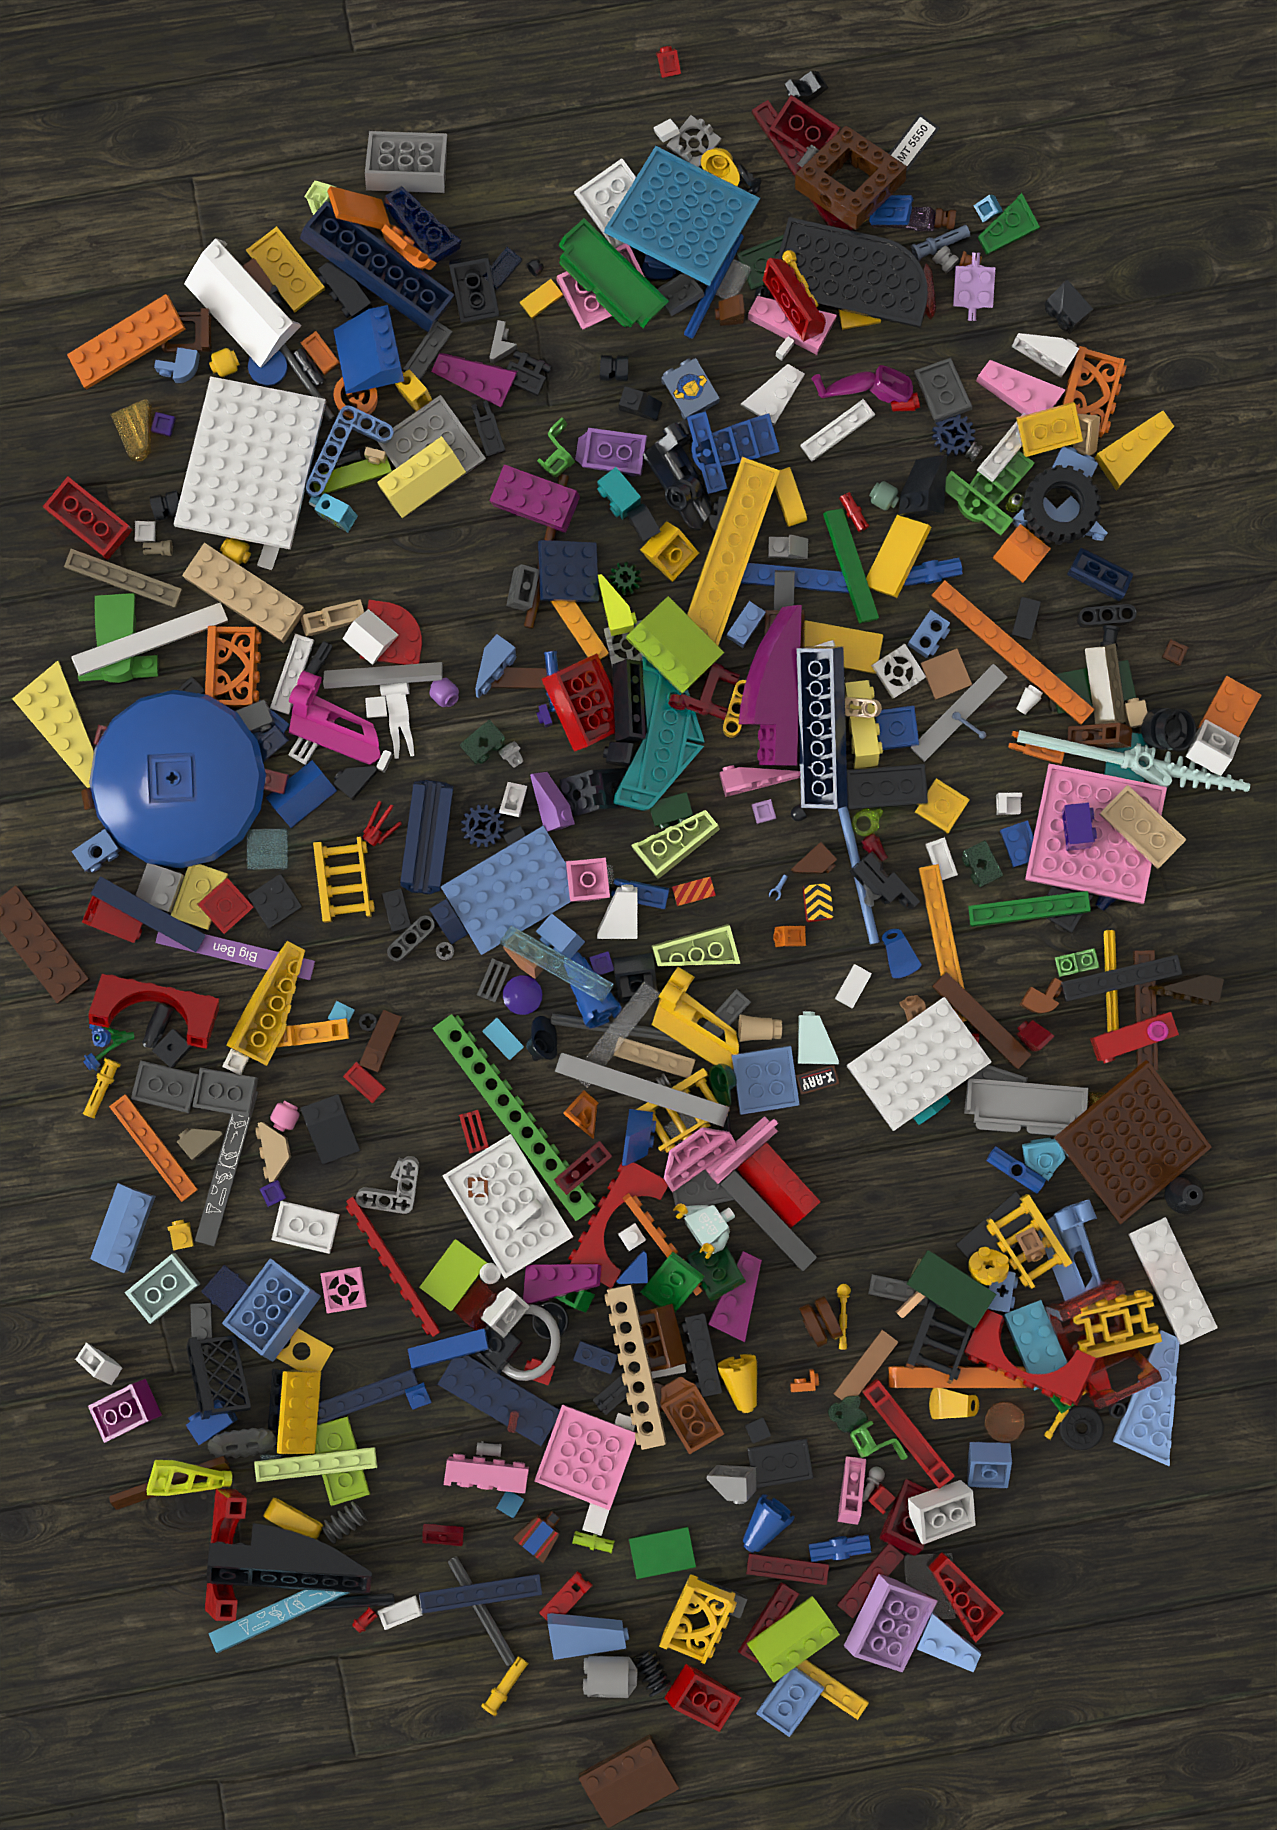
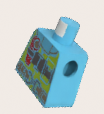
[309,493,358,533]

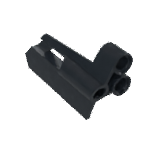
[642,418,712,531]

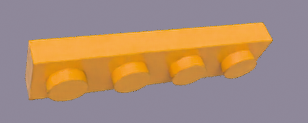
[550,601,609,660]

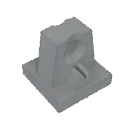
[498,741,523,768]

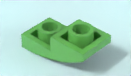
[1055,948,1100,977]

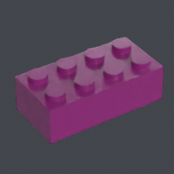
[489,465,580,533]

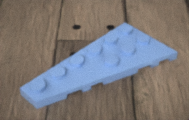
[1113,1330,1179,1466]

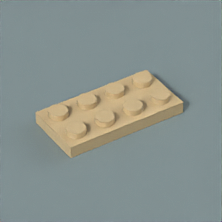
[1099,785,1186,869]

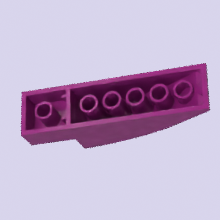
[738,605,802,766]

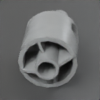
[583,1656,637,1698]

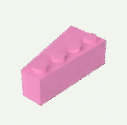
[748,296,836,355]
[976,360,1065,414]
[444,1454,529,1493]

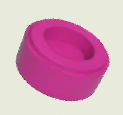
[1147,1021,1168,1041]

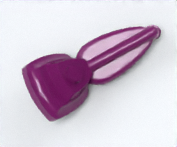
[811,365,913,403]

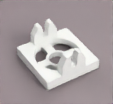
[871,644,926,699]

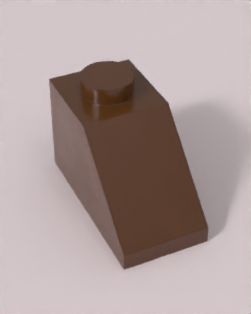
[715,294,745,326]
[791,842,837,874]

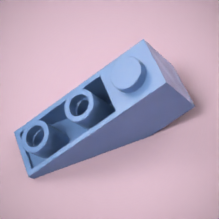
[475,634,516,698]

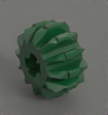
[608,562,642,596]

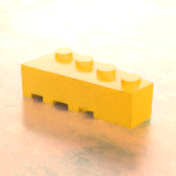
[1094,410,1174,490]

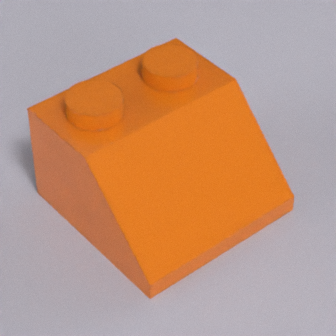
[993,524,1051,583]

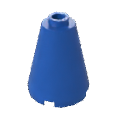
[743,1494,795,1553]

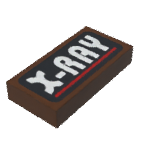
[795,1065,839,1095]

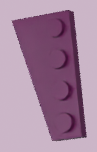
[431,353,518,407]
[523,1264,601,1304]

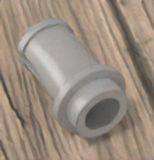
[476,1441,501,1457]

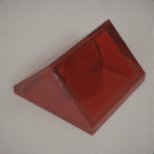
[453,1279,497,1330]

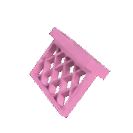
[705,1116,778,1184]

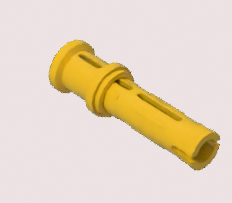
[83,1058,121,1118]
[481,1656,529,1716]

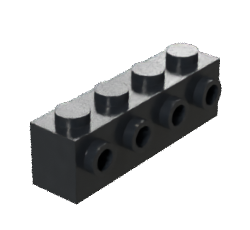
[612,659,646,743]
[682,1312,722,1397]

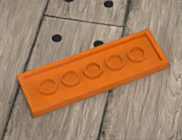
[67,294,186,389]

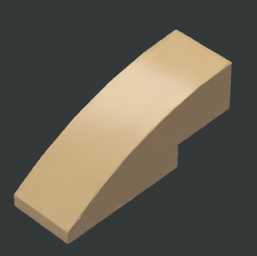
[300,599,364,637]

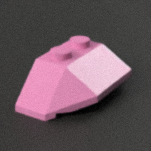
[664,1127,737,1192]

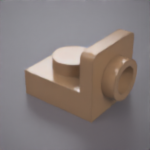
[899,995,926,1022]
[1015,1227,1046,1262]

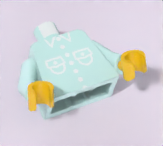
[673,1203,735,1259]

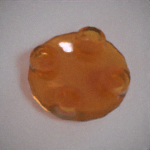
[985,1402,1024,1442]

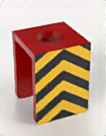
[803,883,833,922]

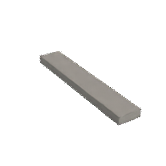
[323,662,443,689]
[910,664,1007,762]

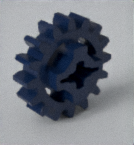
[932,414,975,456]
[461,805,504,848]

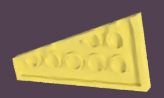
[12,661,94,788]

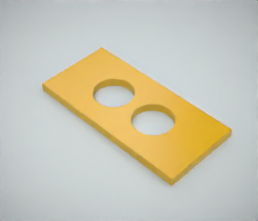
[276,1328,334,1372]

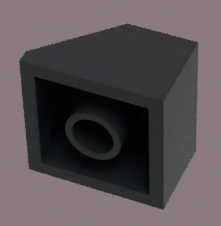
[1044,280,1093,334]

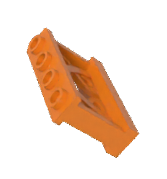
[1062,346,1127,438]
[205,626,262,707]

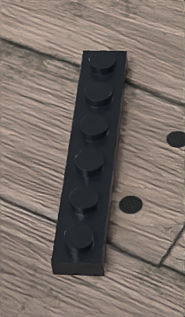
[1061,955,1182,1002]

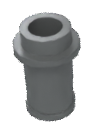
[797,145,820,167]

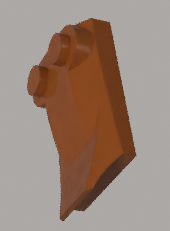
[660,1377,724,1454]

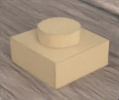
[364,447,387,465]

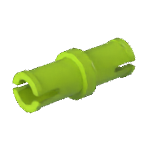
[572,1531,615,1554]

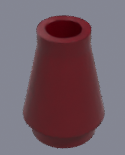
[861,833,888,861]

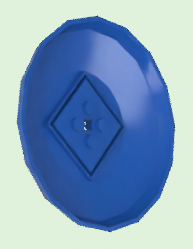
[89,690,266,868]

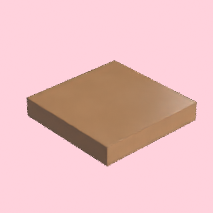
[920,649,972,700]

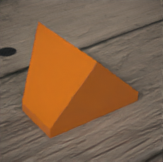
[563,1090,599,1139]

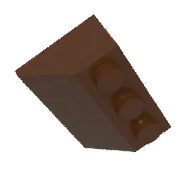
[631,1304,687,1372]

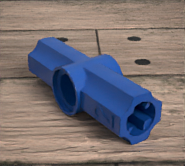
[904,558,963,587]
[986,1146,1046,1194]
[808,1535,871,1562]

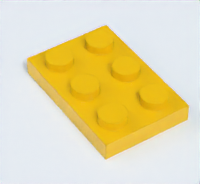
[1016,402,1083,457]

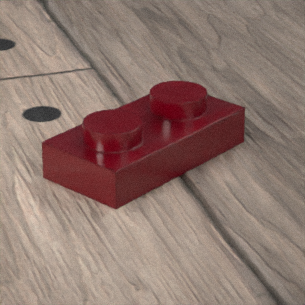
[422,1524,464,1546]

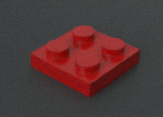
[197,878,254,934]

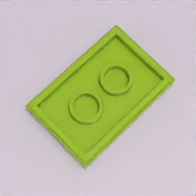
[419,1239,488,1311]

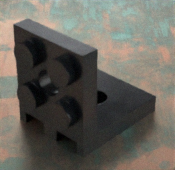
[560,768,630,818]

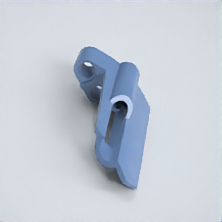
[1038,1200,1102,1311]

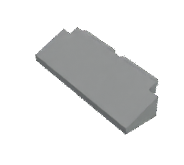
[964,1078,1088,1136]

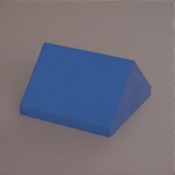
[616,1250,648,1284]

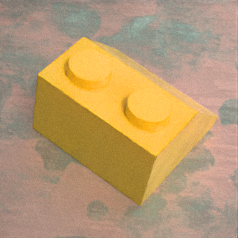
[640,521,699,582]

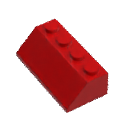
[763,258,826,342]
[736,1142,820,1228]

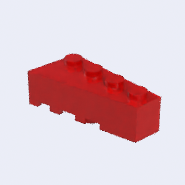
[928,1553,1004,1642]

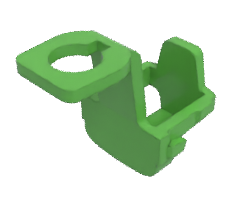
[537,417,575,477]
[850,1421,908,1460]

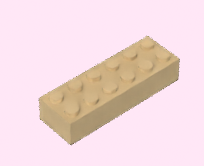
[182,543,306,643]

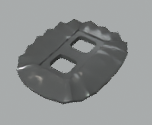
[208,1428,277,1459]

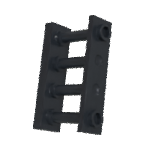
[905,1300,972,1384]

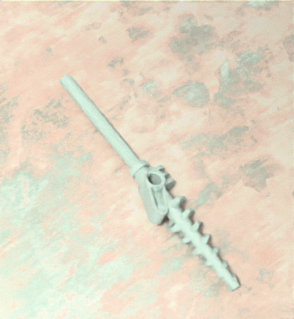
[1017,730,1250,792]

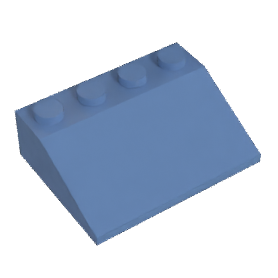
[222,1258,321,1362]

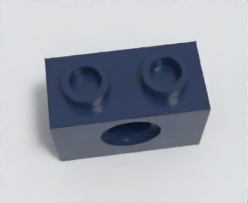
[573,1340,618,1374]

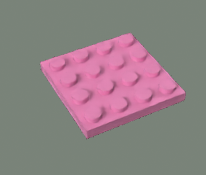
[535,1405,637,1510]

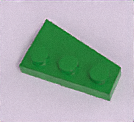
[978,193,1040,255]

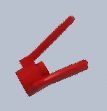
[362,801,402,847]

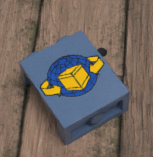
[661,358,720,419]

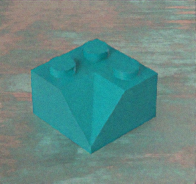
[597,467,641,520]

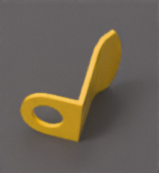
[929,1388,979,1419]

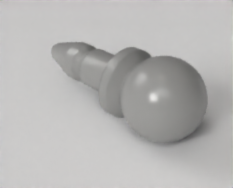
[862,1466,885,1502]

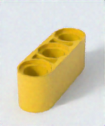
[774,467,807,527]
[723,680,746,738]
[263,1498,324,1540]

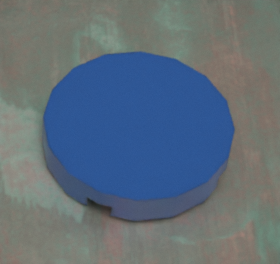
[248,350,288,387]

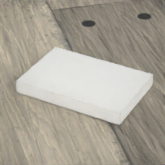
[271,1201,340,1254]

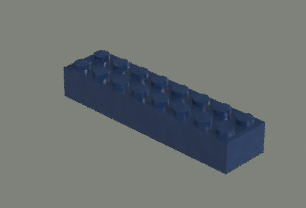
[300,201,454,332]
[797,646,848,809]

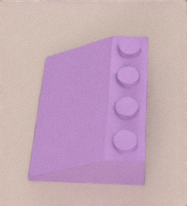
[844,1574,937,1672]

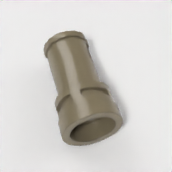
[143,540,173,556]

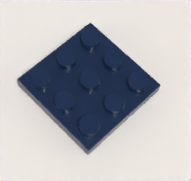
[538,540,599,602]

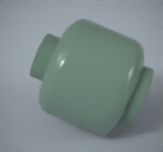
[869,481,900,511]

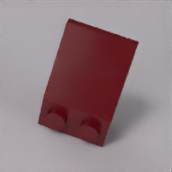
[879,1479,930,1556]

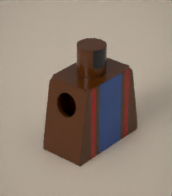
[513,1511,561,1563]

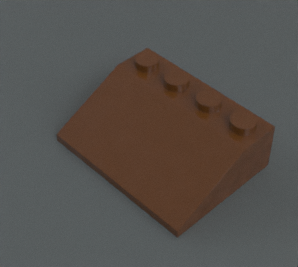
[579,1734,679,1828]

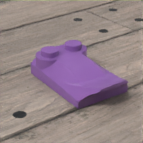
[575,428,647,476]

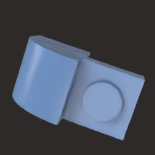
[154,348,200,383]

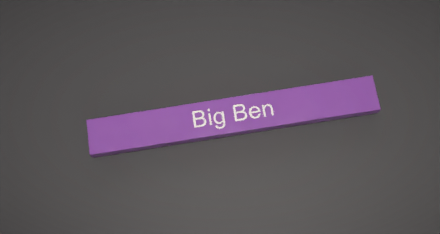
[155,932,315,980]

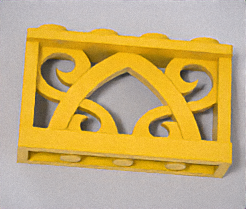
[659,1574,737,1664]

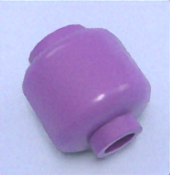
[429,678,459,707]

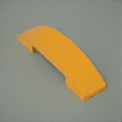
[276,1019,349,1048]

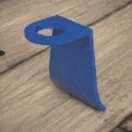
[882,929,921,978]

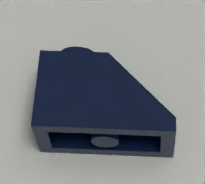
[429,899,468,945]

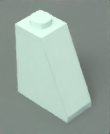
[797,1012,839,1065]

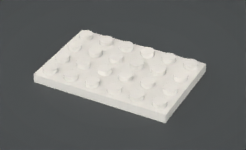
[847,997,991,1131]
[443,1134,573,1279]

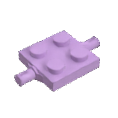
[953,252,995,321]

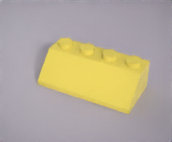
[377,436,466,518]

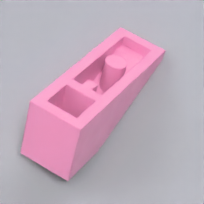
[838,1456,866,1525]

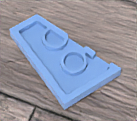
[917,1611,981,1672]

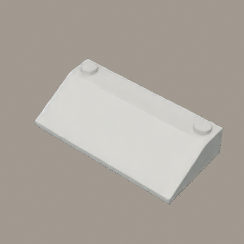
[184,238,301,368]

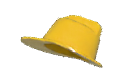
[701,147,740,186]

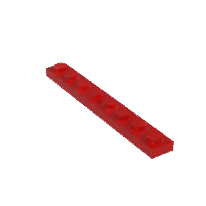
[346,1196,441,1337]

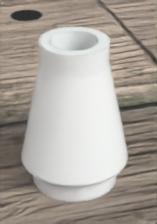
[1016,685,1043,715]

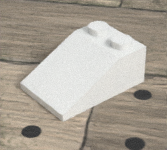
[1012,333,1079,378]

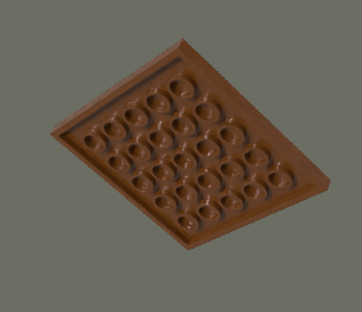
[1054,1060,1212,1224]

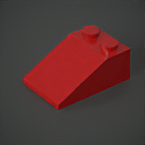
[665,1664,741,1732]

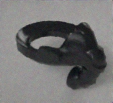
[737,163,762,194]

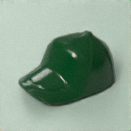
[709,1063,737,1106]

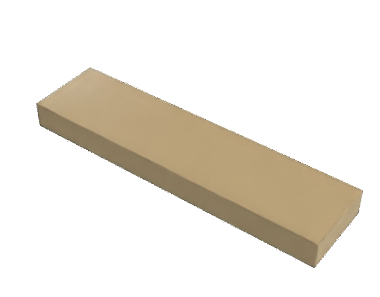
[613,1037,695,1078]

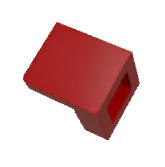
[868,1483,896,1514]

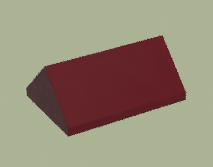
[769,94,840,153]

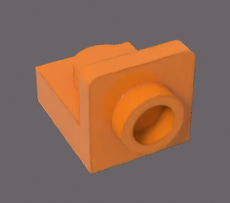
[773,926,806,947]
[790,1369,819,1392]

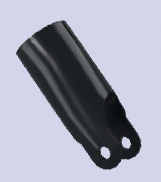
[143,1003,174,1049]

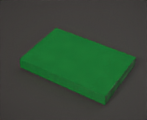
[640,1252,705,1312]
[629,1526,696,1579]

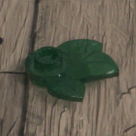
[828,1396,868,1433]

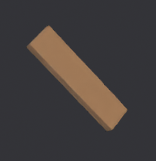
[833,1330,898,1406]

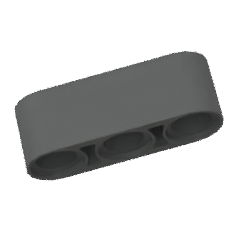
[387,916,436,962]

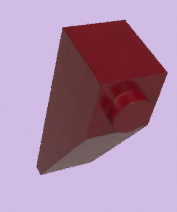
[1016,1020,1054,1052]
[554,1141,612,1195]

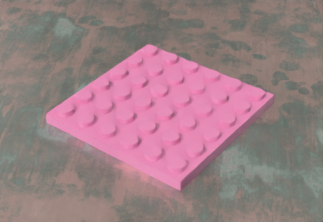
[1025,764,1167,904]

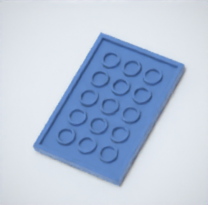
[441,826,571,955]

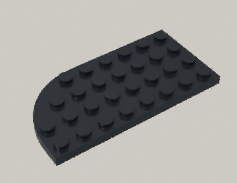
[768,217,928,328]

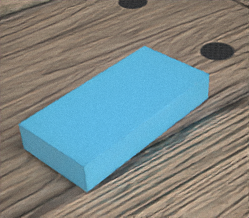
[483,1018,524,1060]

